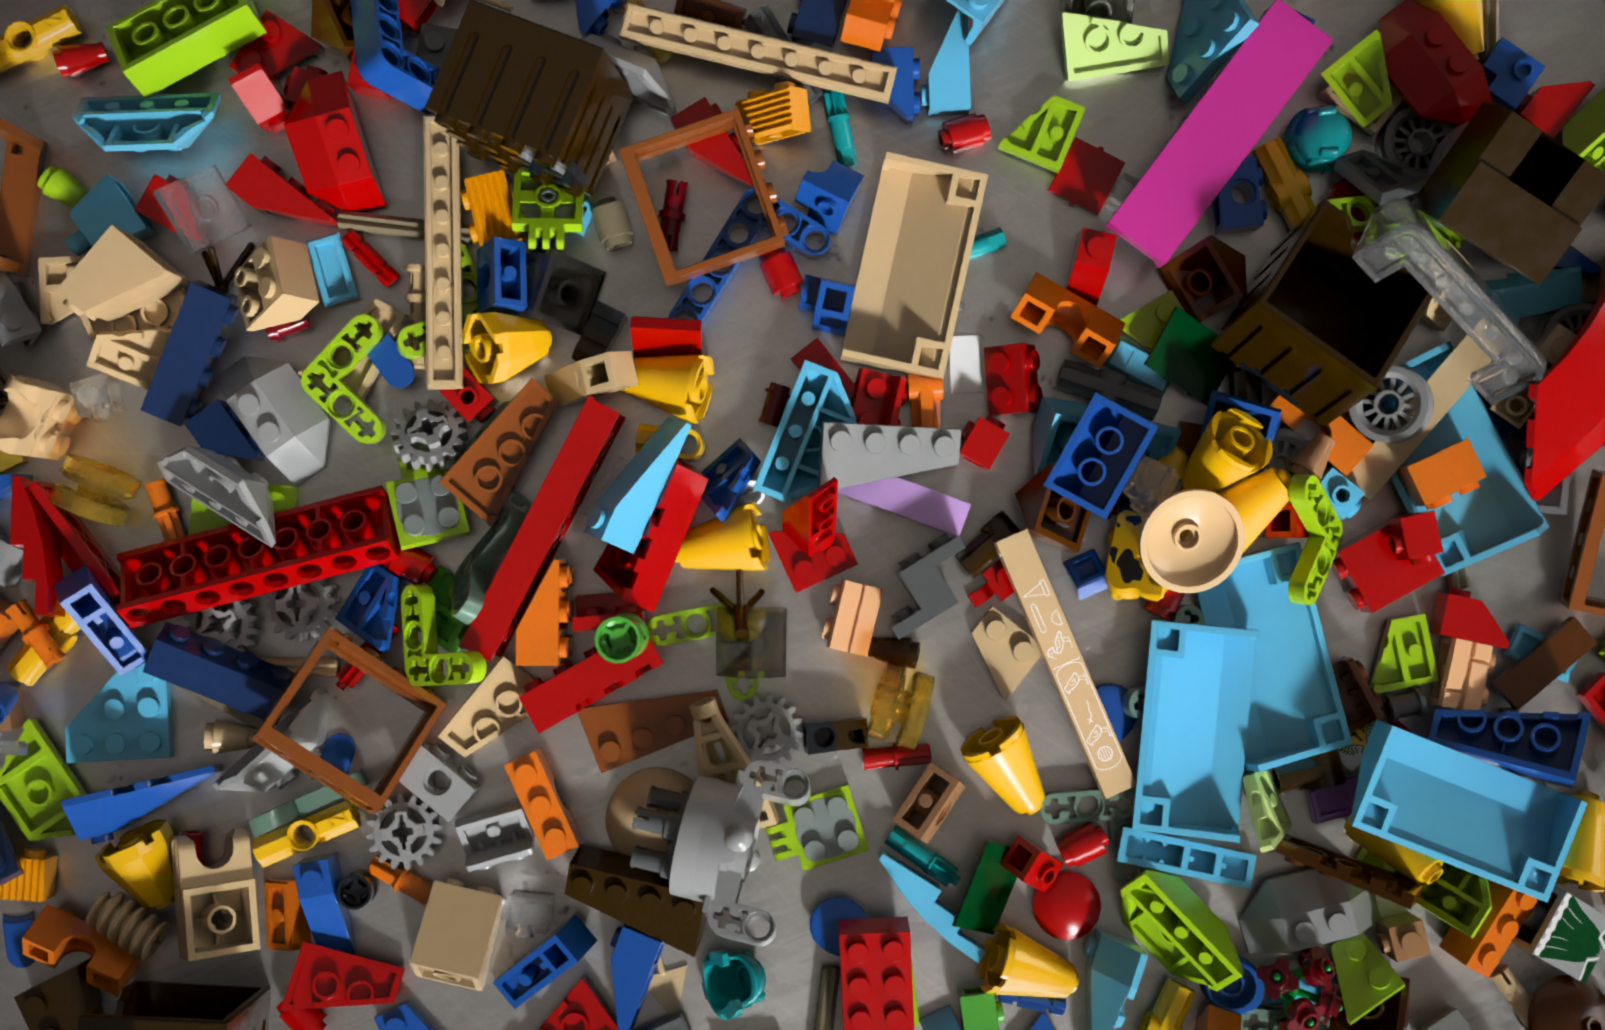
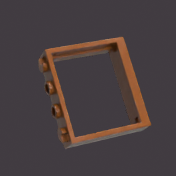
[619,108,789,287]
[0,117,48,277]
[1559,469,1605,616]
[250,628,447,815]

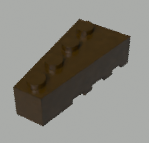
[565,844,706,957]
[14,957,102,1030]

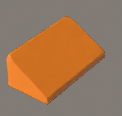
[264,878,311,951]

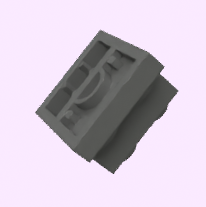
[888,533,966,640]

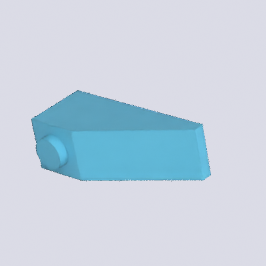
[920,9,971,116]

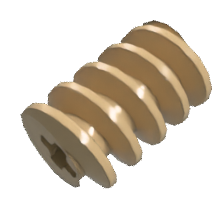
[85,891,169,961]

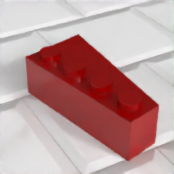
[593,459,709,612]
[518,638,664,734]

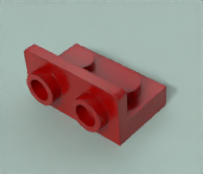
[850,368,909,426]
[572,592,647,632]

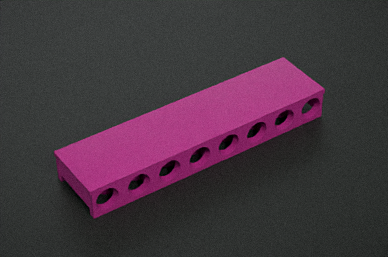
[1104,0,1334,268]

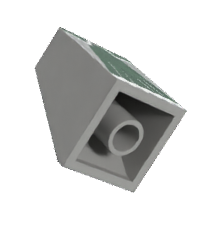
[1511,886,1605,984]

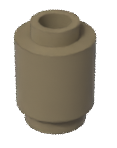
[591,197,633,250]

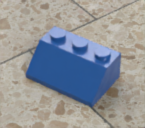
[1043,392,1159,520]

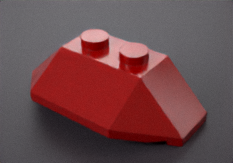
[1378,0,1493,126]
[284,70,387,212]

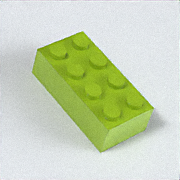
[105,0,267,98]

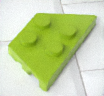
[0,718,87,842]

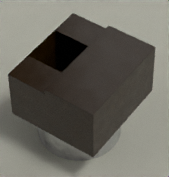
[1411,101,1605,285]

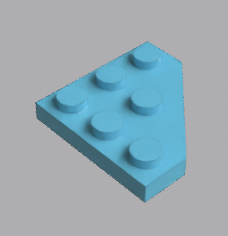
[1167,0,1259,103]
[65,660,174,763]

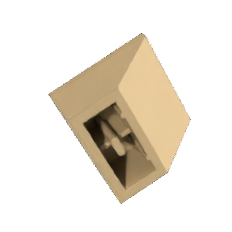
[234,235,319,331]

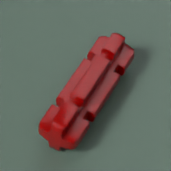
[341,230,400,287]

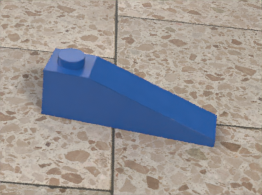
[61,764,221,845]

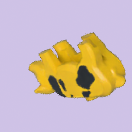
[1104,445,1189,601]

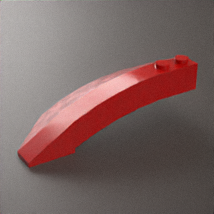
[1524,287,1605,501]

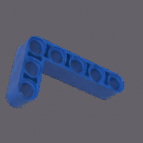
[350,0,441,114]
[668,188,831,327]

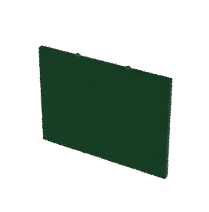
[1144,306,1226,406]
[952,840,1017,935]

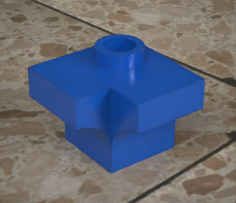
[1481,37,1546,111]
[794,160,864,235]
[798,274,856,336]

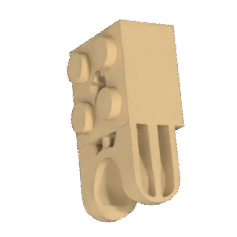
[0,374,87,460]
[171,827,261,962]

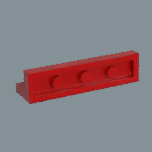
[27,481,120,605]

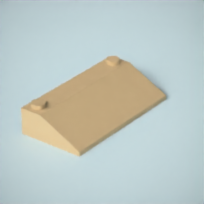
[839,152,988,379]

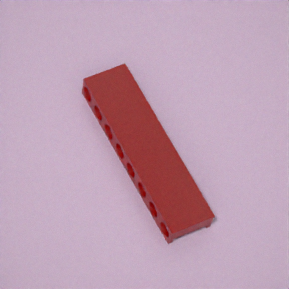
[458,395,626,662]
[116,485,400,629]

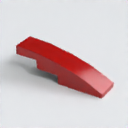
[10,476,65,617]

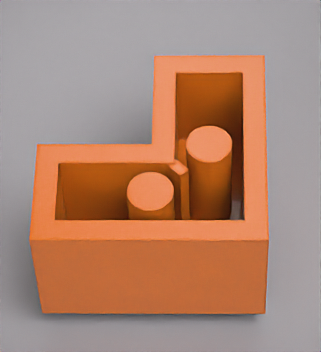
[840,0,902,52]
[1397,438,1487,510]

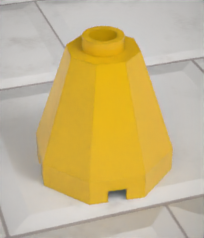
[463,312,552,384]
[94,819,175,910]

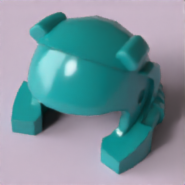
[1284,105,1352,175]
[701,949,766,1020]

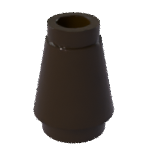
[868,636,921,671]

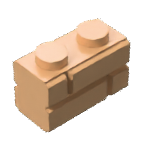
[821,579,883,657]
[1429,636,1496,710]

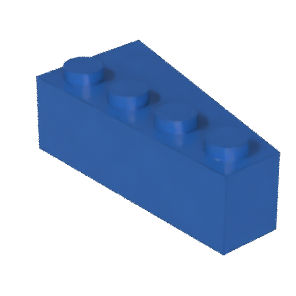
[1428,709,1592,789]

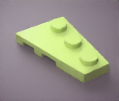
[1059,10,1170,82]

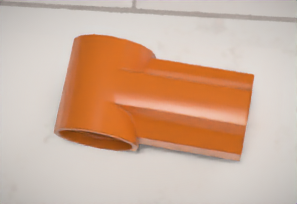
[907,373,943,428]

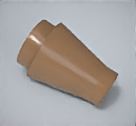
[1288,432,1336,481]

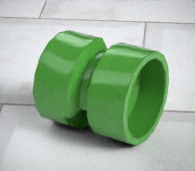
[594,613,649,663]

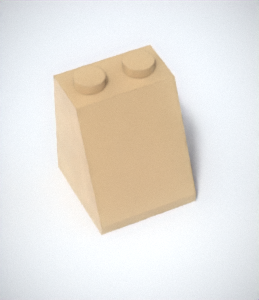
[56,224,190,322]
[409,878,504,992]

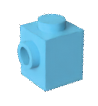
[1320,467,1365,520]

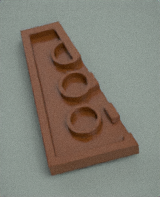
[439,378,558,528]
[577,689,730,773]

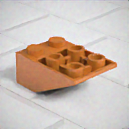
[516,559,574,666]

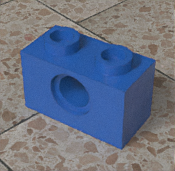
[1211,156,1267,235]
[477,237,527,316]

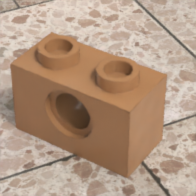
[892,762,966,844]

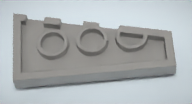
[818,422,961,489]

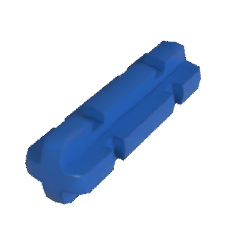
[998,995,1066,1016]

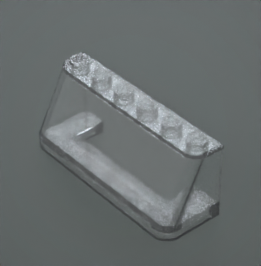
[1352,198,1547,405]

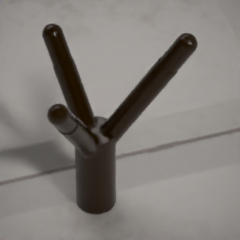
[202,242,255,292]
[710,569,765,638]

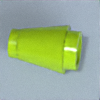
[37,164,88,208]

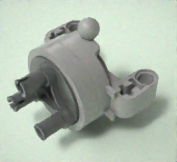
[630,760,811,946]

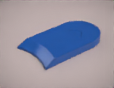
[367,332,415,388]
[311,733,356,780]
[2,910,36,968]

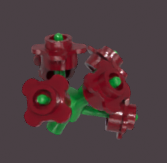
[1256,946,1343,1030]

